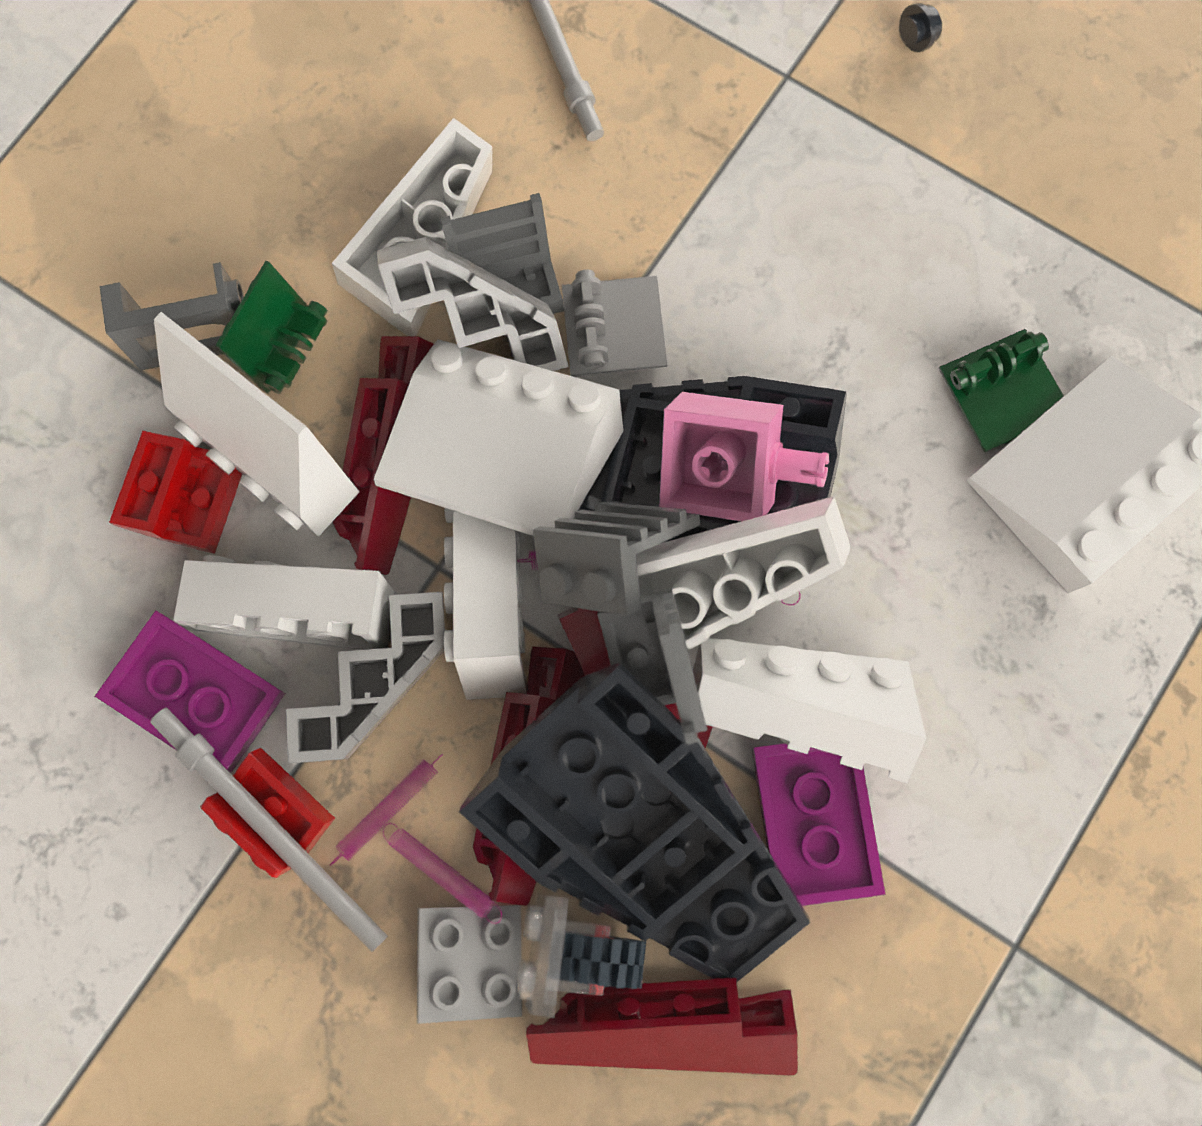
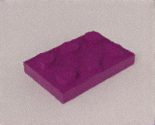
[94,610,286,773]
[752,743,886,906]

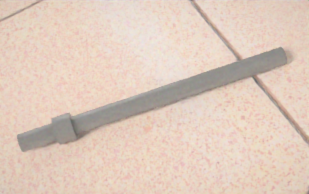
[529,0,604,141]
[150,708,388,952]

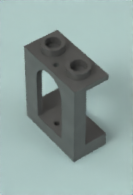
[99,262,244,371]

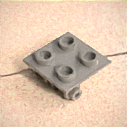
[562,270,667,376]
[417,905,522,1024]

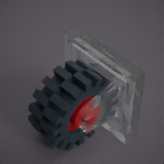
[516,894,646,1018]

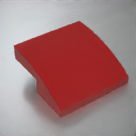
[109,430,242,554]

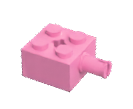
[659,392,829,521]

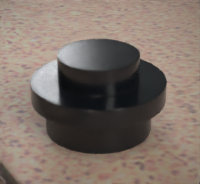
[899,3,942,52]

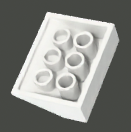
[154,312,359,537]
[374,339,623,536]
[966,356,1202,593]

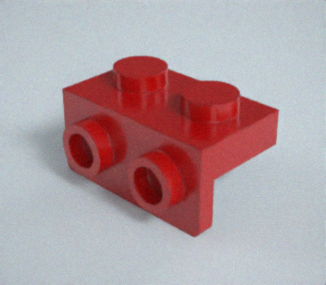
[200,747,335,878]

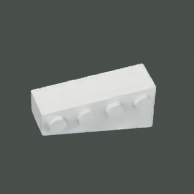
[332,118,492,336]
[636,497,851,649]
[444,508,527,700]
[173,555,396,650]
[693,638,926,783]

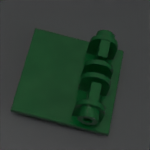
[215,260,328,394]
[938,328,1064,453]

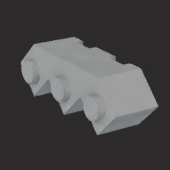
[376,237,569,371]
[286,592,445,763]

